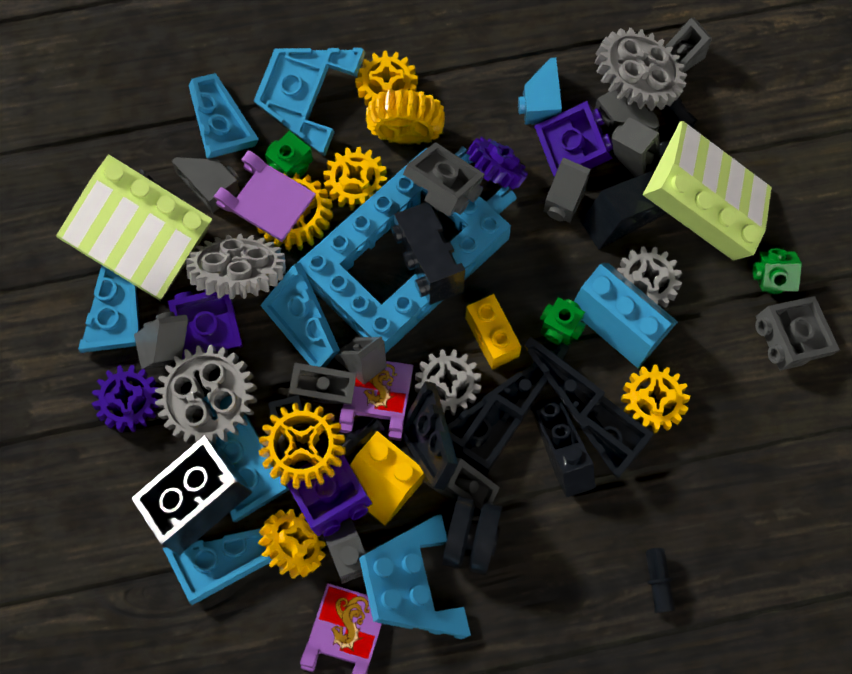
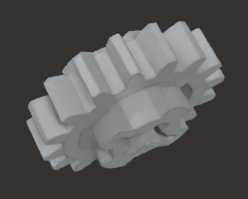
[617,247,682,308]
[415,349,481,417]

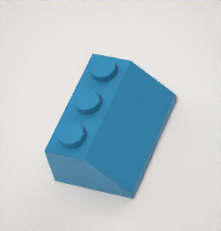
[574,263,678,368]

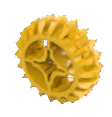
[366,88,445,145]
[257,172,333,251]
[259,402,346,489]

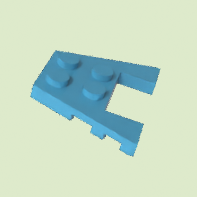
[254,48,366,156]
[359,514,471,639]

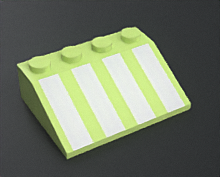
[643,121,772,261]
[56,154,212,301]

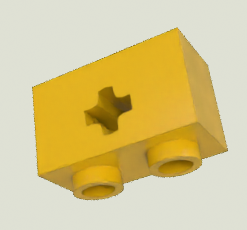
[465,294,521,370]

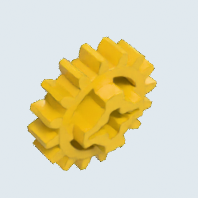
[355,51,418,106]
[323,147,387,211]
[621,365,690,433]
[258,509,326,578]

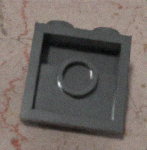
[403,142,485,217]
[755,296,840,371]

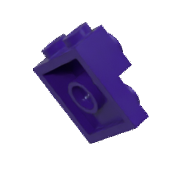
[534,101,613,177]
[168,289,243,360]
[287,451,373,536]

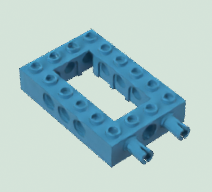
[296,147,517,354]

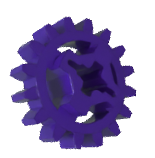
[467,137,528,190]
[92,365,160,433]

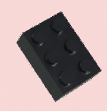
[131,436,253,555]

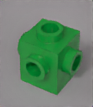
[265,130,313,178]
[753,248,802,294]
[540,297,586,346]

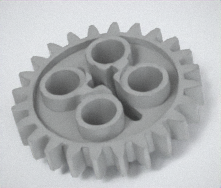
[595,28,687,111]
[186,234,286,299]
[155,345,257,444]

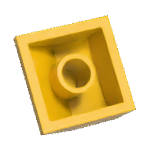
[350,431,425,526]

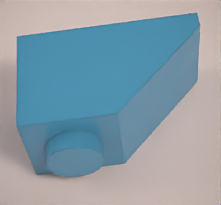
[518,57,562,125]

